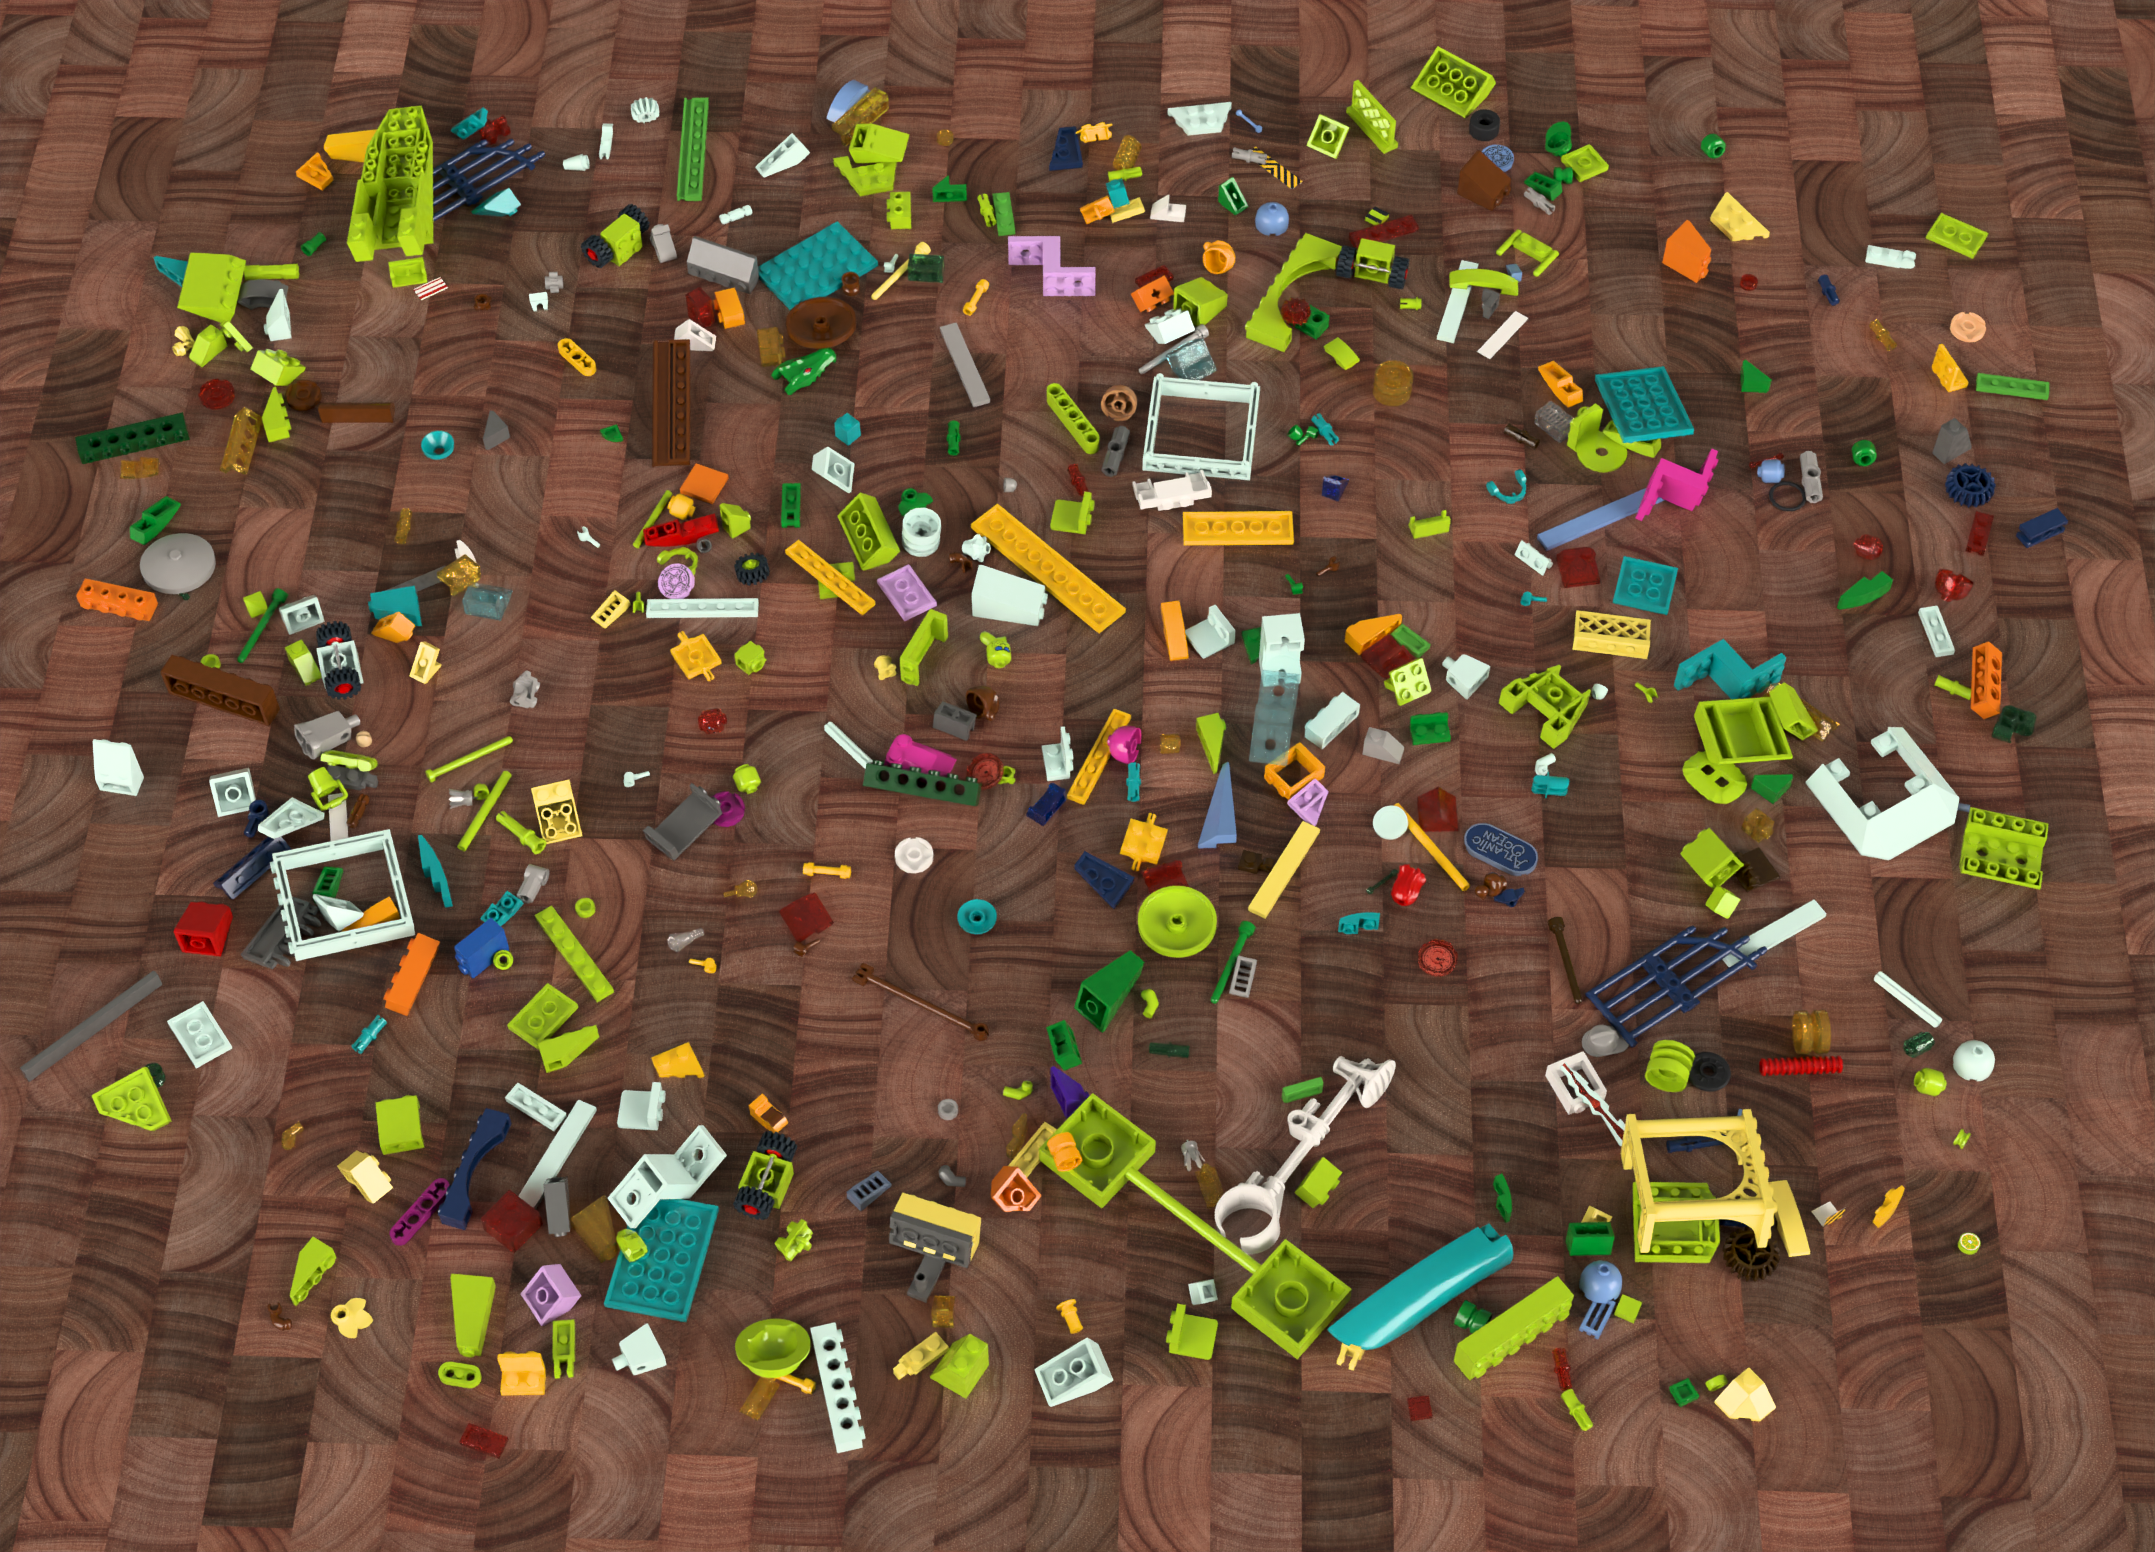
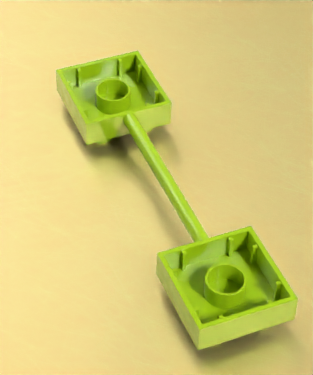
[1039,1093,1352,1360]

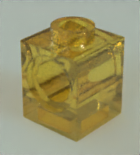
[1741,808,1775,843]

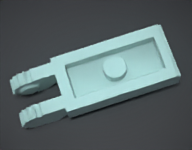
[1865,245,1916,269]

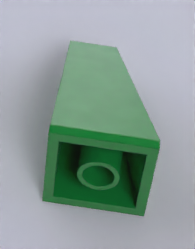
[1074,950,1145,1033]

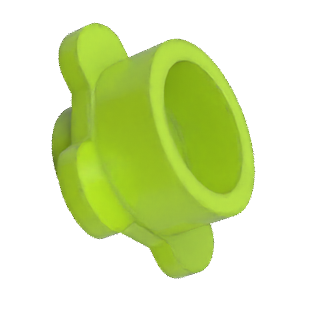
[996,766,1015,784]

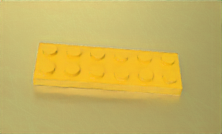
[1183,511,1294,545]

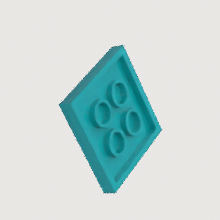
[1613,556,1678,615]

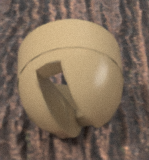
[356,730,372,747]

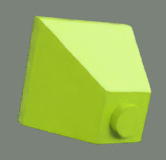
[1306,114,1350,159]

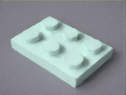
[167,1001,232,1068]

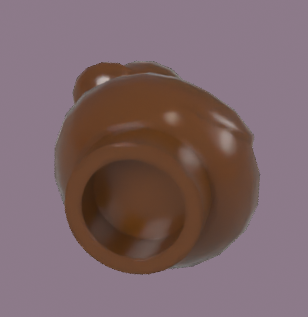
[1475,872,1507,900]

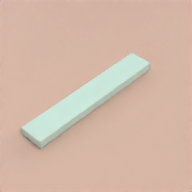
[1437,260,1478,343]
[646,598,759,618]
[1722,900,1826,967]
[516,1100,597,1210]

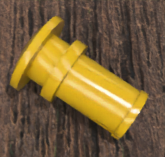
[1056,1299,1083,1334]

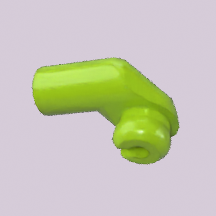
[1141,989,1159,1018]

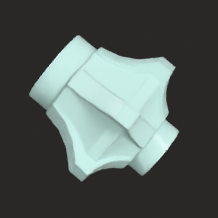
[962,534,991,562]

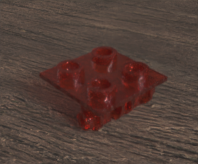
[1141,860,1189,894]

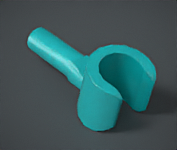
[1520,591,1547,606]

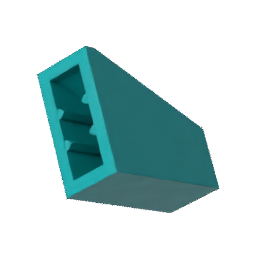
[368,585,422,626]

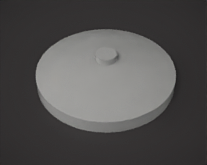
[140,533,216,594]

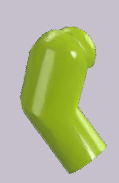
[980,631,1007,646]
[1003,1081,1033,1100]

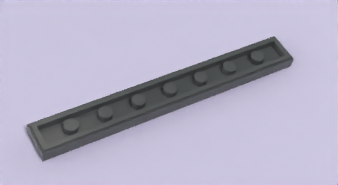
[20,971,163,1082]

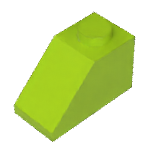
[189,324,227,367]
[719,503,751,539]
[285,639,322,686]

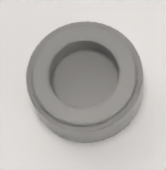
[938,1099,958,1120]

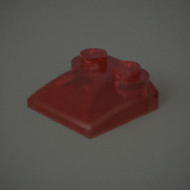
[1556,547,1601,588]

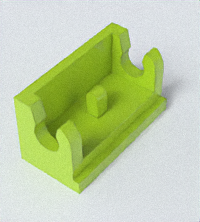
[388,257,428,288]
[1409,510,1451,539]

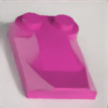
[884,734,957,786]

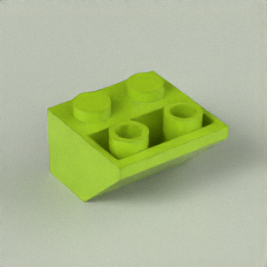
[251,349,306,386]

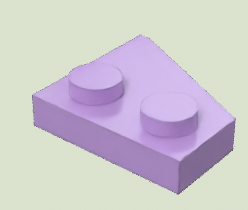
[1287,778,1329,826]

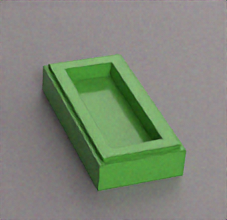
[1390,624,1431,659]
[1282,1077,1323,1103]

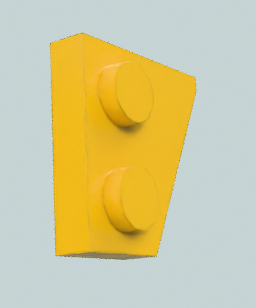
[651,1042,704,1078]

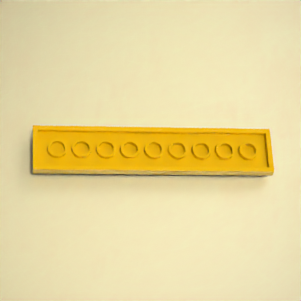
[971,504,1126,633]

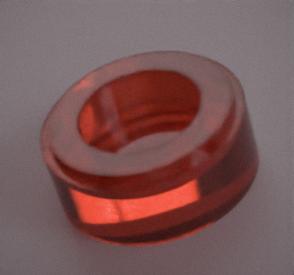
[1740,274,1758,291]

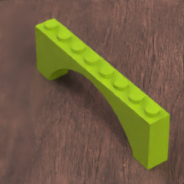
[1245,233,1342,352]

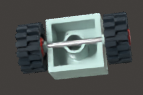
[316,621,364,700]

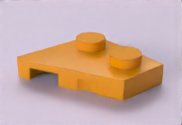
[296,152,334,191]

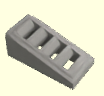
[1229,956,1257,998]

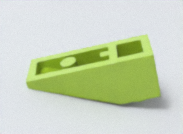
[1196,713,1226,774]

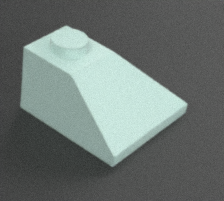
[264,289,292,341]
[812,447,855,493]

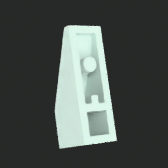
[755,133,810,177]

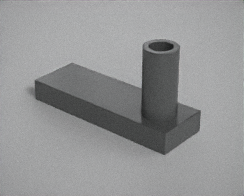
[907,1255,946,1303]

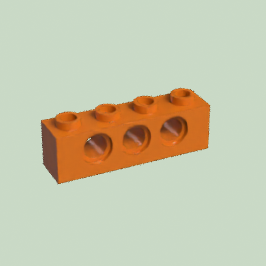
[1971,641,2002,719]

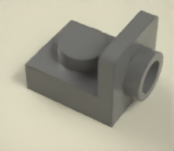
[1482,288,1500,319]

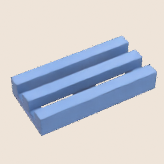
[1579,1300,1616,1339]

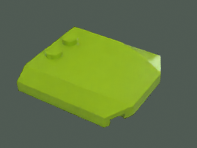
[1633,1182,1720,1263]

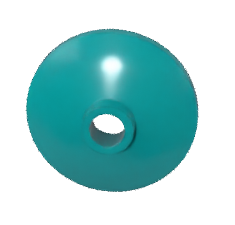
[957,899,997,934]

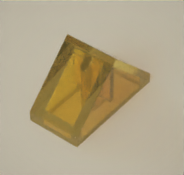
[931,1296,955,1328]

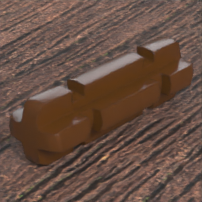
[346,793,370,829]

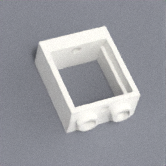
[1545,1051,1607,1115]

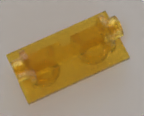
[1195,1163,1224,1209]
[740,1377,780,1421]

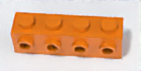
[76,578,158,621]
[383,933,440,1016]

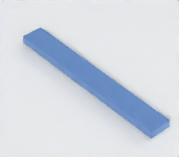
[1537,488,1664,551]

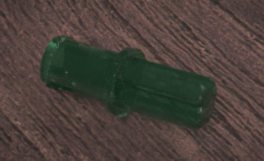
[1149,1042,1190,1058]

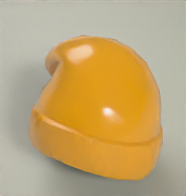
[1203,240,1236,274]

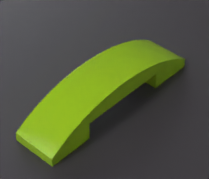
[1449,269,1518,296]

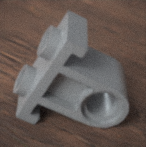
[650,224,677,263]

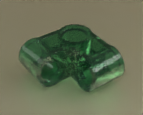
[1991,705,2037,743]

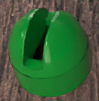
[1287,425,1303,440]

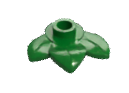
[899,488,933,517]

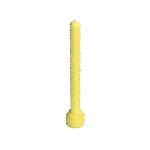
[871,242,931,300]

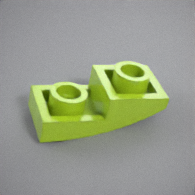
[1324,337,1360,370]

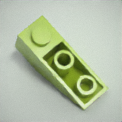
[262,387,291,442]
[538,1025,599,1073]
[290,1237,336,1306]

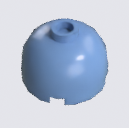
[1255,202,1289,236]
[1579,1260,1622,1304]

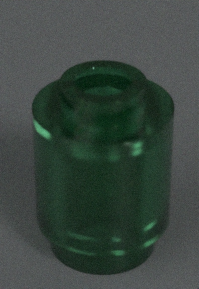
[1903,1032,1935,1058]

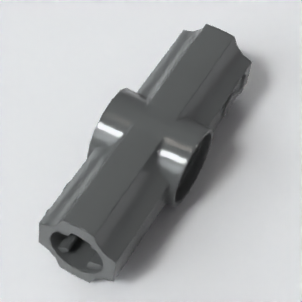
[1101,426,1130,477]

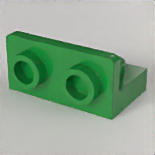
[1409,712,1451,745]

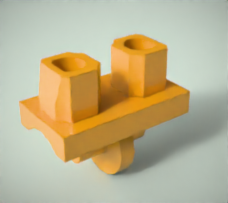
[1080,195,1115,224]

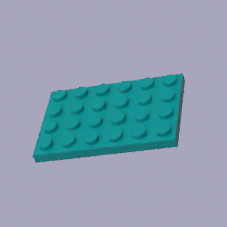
[758,221,878,310]
[1595,366,1694,443]
[604,1199,719,1323]

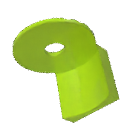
[1567,403,1627,473]

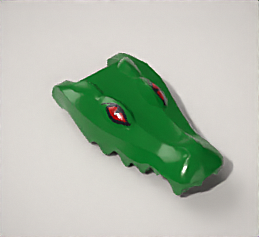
[771,347,836,395]

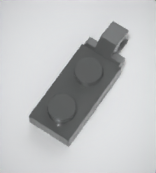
[327,765,379,791]

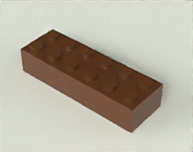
[161,655,280,726]

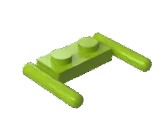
[1496,229,1559,277]

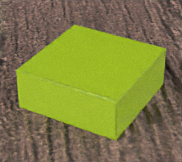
[1614,1294,1642,1323]

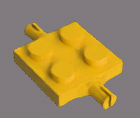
[670,631,722,681]
[1120,813,1168,871]

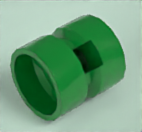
[1454,1300,1493,1334]

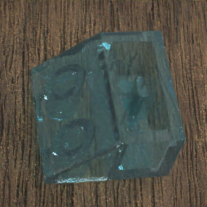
[1166,338,1217,380]
[462,583,513,621]

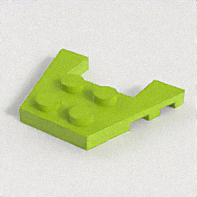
[833,156,897,196]

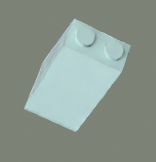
[972,565,1048,626]

